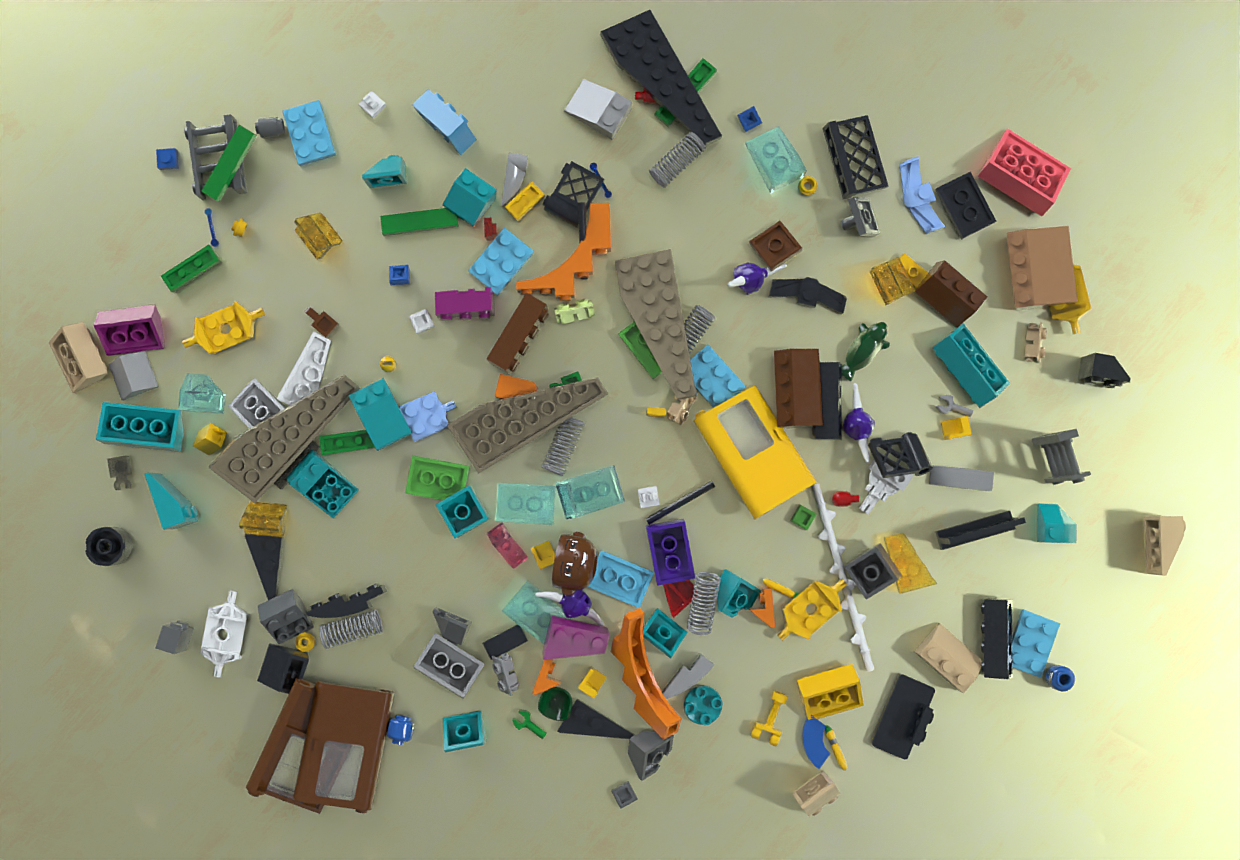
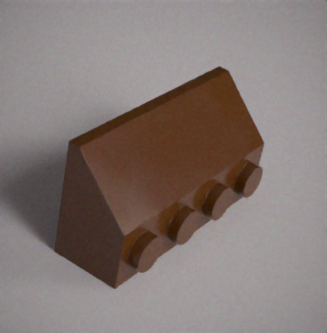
[774,349,823,428]

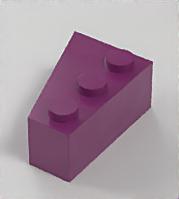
[435,287,495,321]
[542,615,610,660]

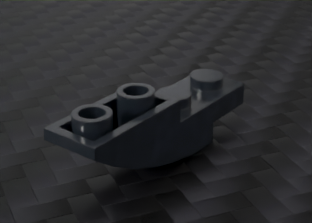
[306,583,387,618]

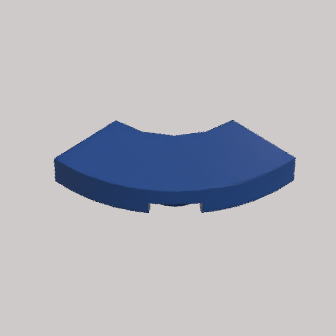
[802,715,830,769]

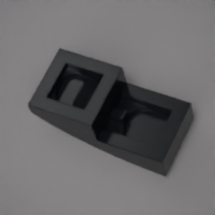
[482,624,528,660]

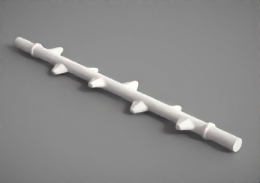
[812,484,874,671]

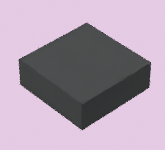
[611,781,638,809]

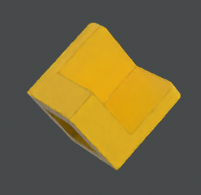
[941,416,972,440]
[193,423,227,455]
[531,541,555,570]
[578,666,607,699]

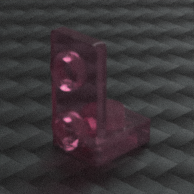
[487,522,528,569]

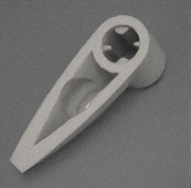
[501,152,528,207]

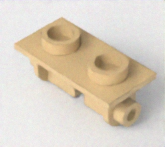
[1024,322,1047,363]
[667,390,698,425]

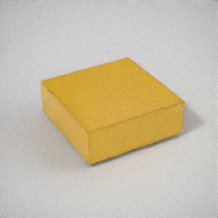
[646,407,666,418]

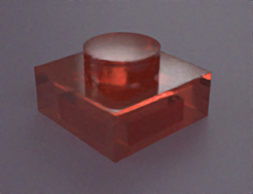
[484,217,497,241]

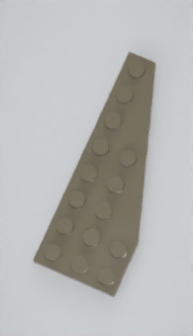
[615,249,697,400]
[209,374,360,503]
[447,377,608,474]

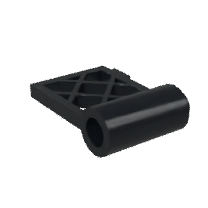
[542,161,605,228]
[868,432,933,478]

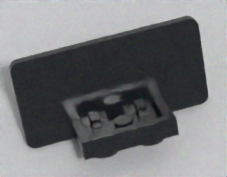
[872,674,935,760]

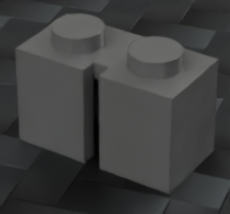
[155,620,194,654]

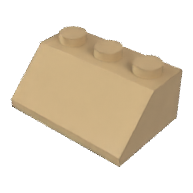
[49,322,107,393]
[914,623,982,693]

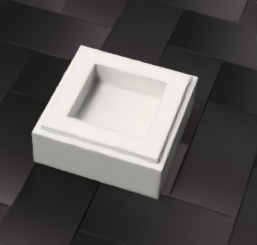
[409,309,435,334]

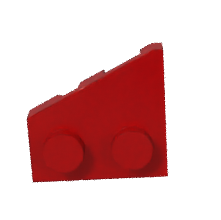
[663,580,698,618]

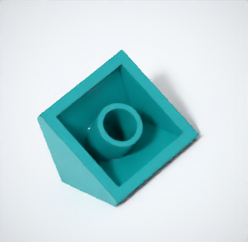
[643,608,688,658]
[443,711,486,752]

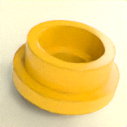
[798,176,817,195]
[231,218,248,237]
[295,632,315,652]

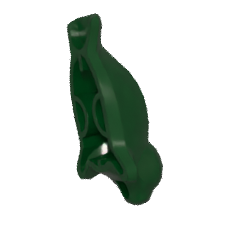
[842,322,890,382]

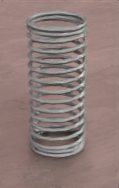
[649,132,706,188]
[684,305,716,354]
[541,417,585,476]
[687,572,721,635]
[319,609,383,649]

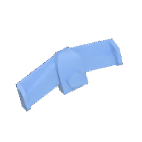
[900,156,945,234]

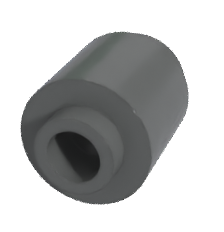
[255,117,285,138]

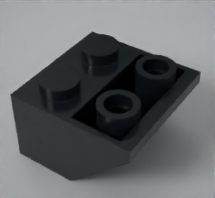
[1078,353,1131,388]
[257,643,309,694]

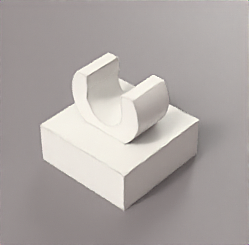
[359,91,386,119]
[637,486,660,508]

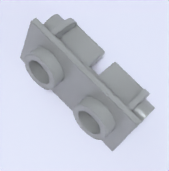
[492,653,519,696]

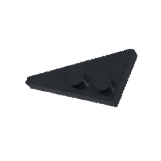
[245,534,284,600]
[557,698,635,739]

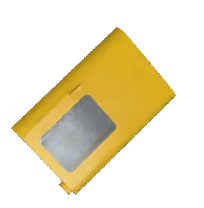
[693,385,817,520]

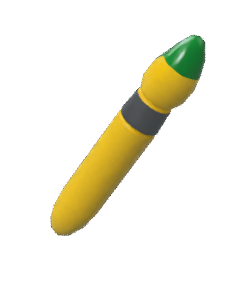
[825,725,847,770]

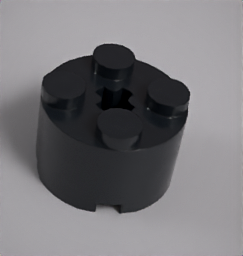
[85,527,134,566]

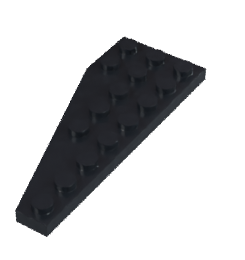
[600,10,722,146]

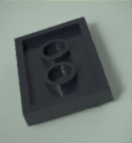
[935,171,997,240]

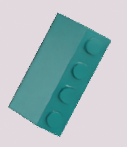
[932,323,1010,408]
[96,402,184,452]

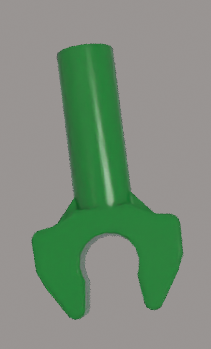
[512,710,547,739]

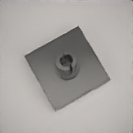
[841,197,880,237]

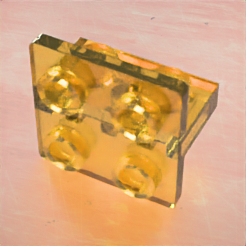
[294,212,343,260]
[869,257,915,305]
[239,502,287,537]

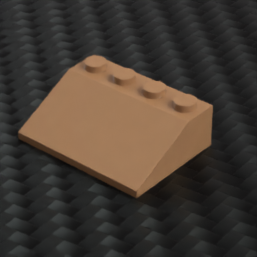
[1007,226,1078,311]

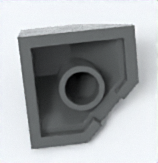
[433,607,472,646]
[628,731,674,781]

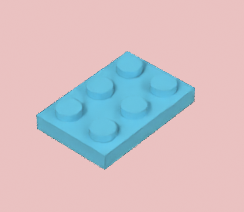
[283,100,336,166]
[468,227,534,296]
[691,345,746,408]
[588,550,654,608]
[1012,609,1060,678]

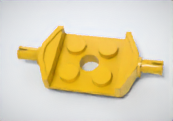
[1049,265,1092,334]
[182,301,265,354]
[777,579,847,641]

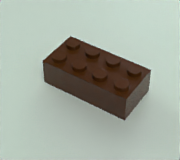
[486,292,549,375]

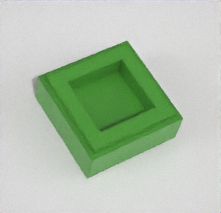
[790,504,816,530]

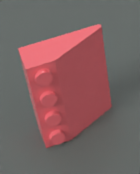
[978,128,1071,216]

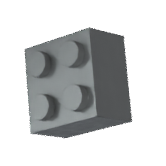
[844,543,902,600]

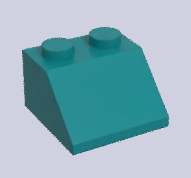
[442,168,497,227]
[436,485,490,539]

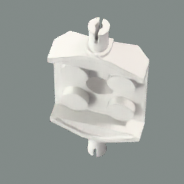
[200,590,250,677]

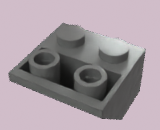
[258,589,314,644]

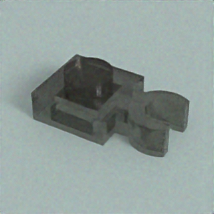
[107,455,132,491]

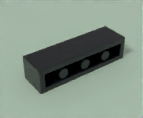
[812,362,842,440]
[981,598,1013,679]

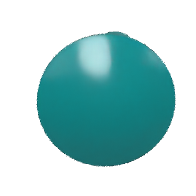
[684,686,723,725]

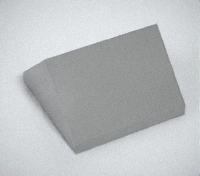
[109,351,159,400]

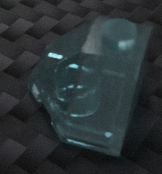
[178,373,225,414]

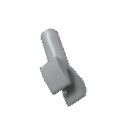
[936,395,973,417]

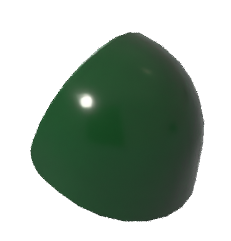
[538,687,573,721]

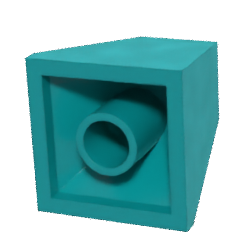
[362,155,407,188]

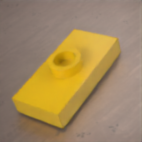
[504,181,545,222]
[891,253,928,289]

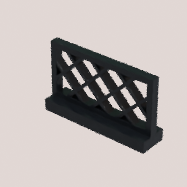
[823,115,889,200]
[935,511,1026,550]

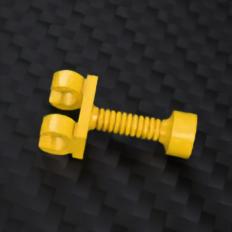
[751,691,788,746]

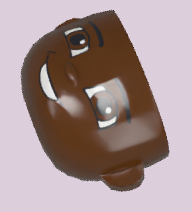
[552,532,597,596]

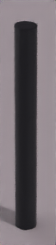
[578,202,588,280]
[645,480,715,525]

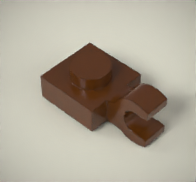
[305,306,339,338]

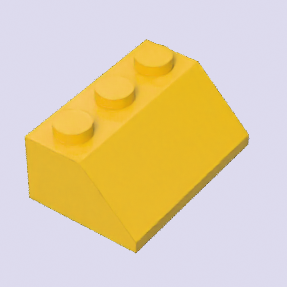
[797,664,864,720]

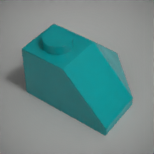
[1037,504,1077,543]
[715,569,762,618]

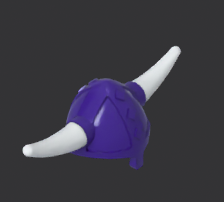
[727,262,787,295]
[842,383,875,463]
[535,590,605,627]

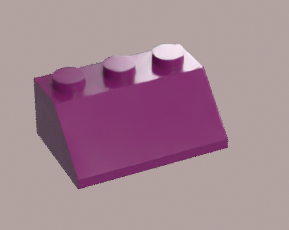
[93,305,164,356]

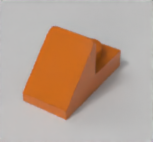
[749,588,775,628]
[532,659,561,695]

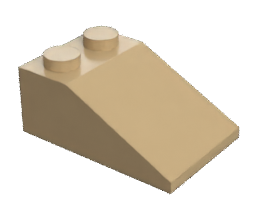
[1144,516,1186,576]
[792,771,840,816]

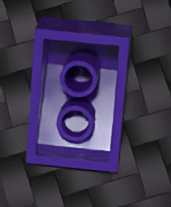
[646,519,695,586]

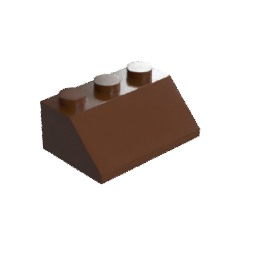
[914,260,988,328]

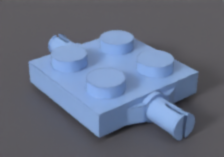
[399,391,457,442]

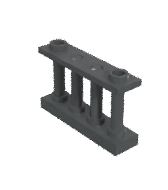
[184,114,247,200]
[1032,429,1091,485]

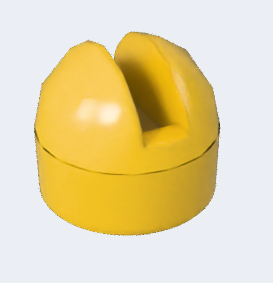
[380,356,396,372]

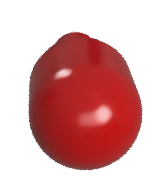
[635,89,657,103]
[832,491,859,507]

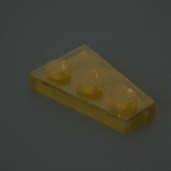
[884,533,937,594]

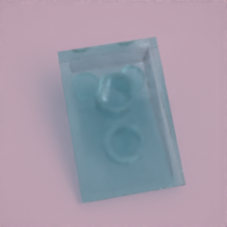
[745,126,807,193]
[555,465,625,520]
[496,483,556,525]
[502,580,571,644]

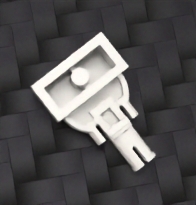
[859,452,914,514]

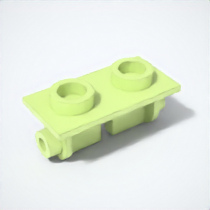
[554,299,595,324]

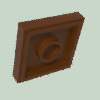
[749,221,803,272]

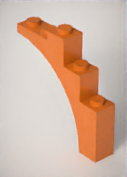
[516,203,611,302]
[610,608,681,740]

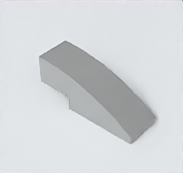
[929,465,994,491]
[662,654,714,699]

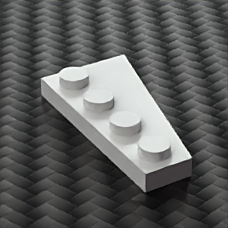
[277,331,331,406]

